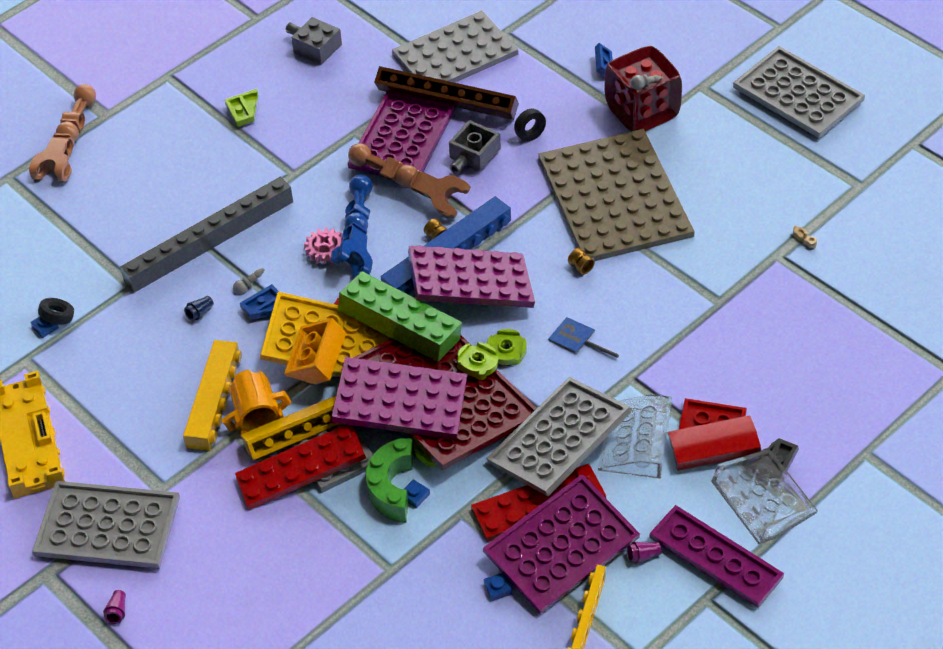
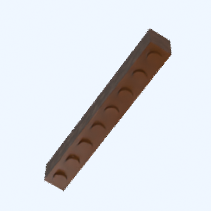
[374,66,519,120]

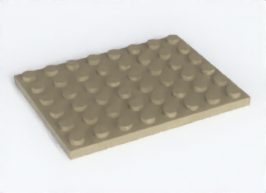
[538,129,695,261]

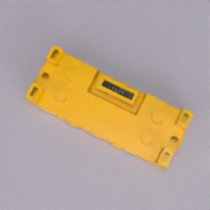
[0,370,65,499]

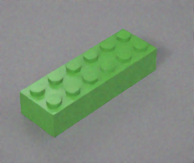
[338,271,462,362]

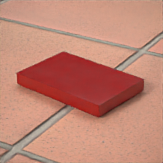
[679,398,747,429]

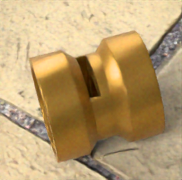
[423,219,447,240]
[568,248,595,275]

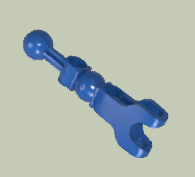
[331,175,373,277]

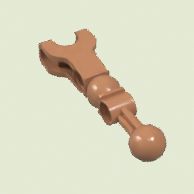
[29,84,96,181]
[348,143,471,219]

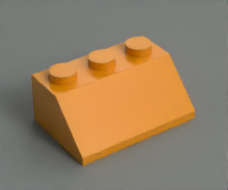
[284,318,346,384]

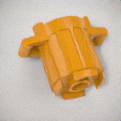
[222,369,292,434]

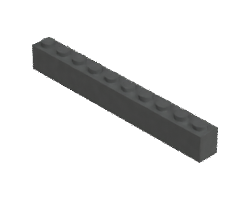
[120,176,293,293]

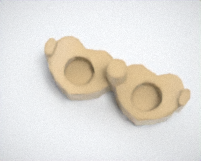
[793,225,817,248]

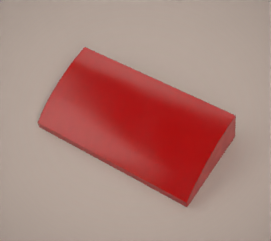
[668,415,761,471]

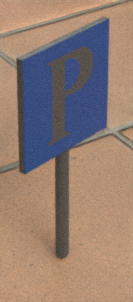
[548,317,619,358]

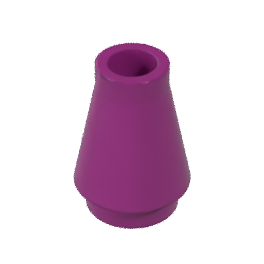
[627,542,661,563]
[103,590,126,624]

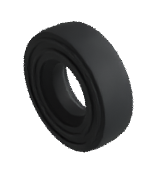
[514,108,546,141]
[38,298,74,325]

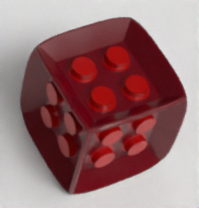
[604,46,682,131]

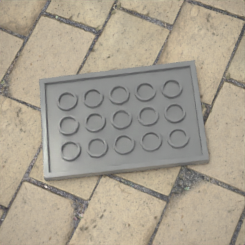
[392,10,519,83]
[733,46,865,138]
[486,377,631,496]
[32,481,180,569]

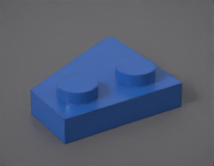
[240,284,279,320]

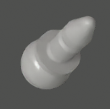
[630,75,662,90]
[233,268,265,295]

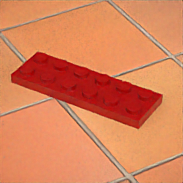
[235,424,366,510]
[471,463,606,543]

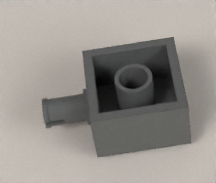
[285,17,342,65]
[449,120,501,174]

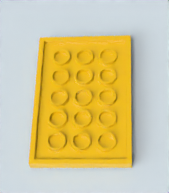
[260,292,390,377]

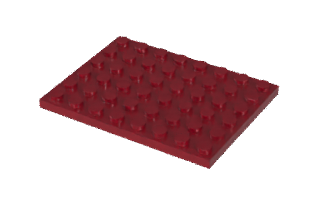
[343,335,537,470]

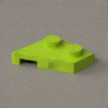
[224,89,258,127]

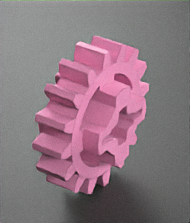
[304,228,342,265]

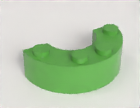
[366,438,414,522]

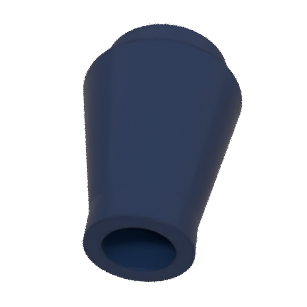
[184,296,214,321]

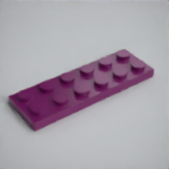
[649,505,784,608]

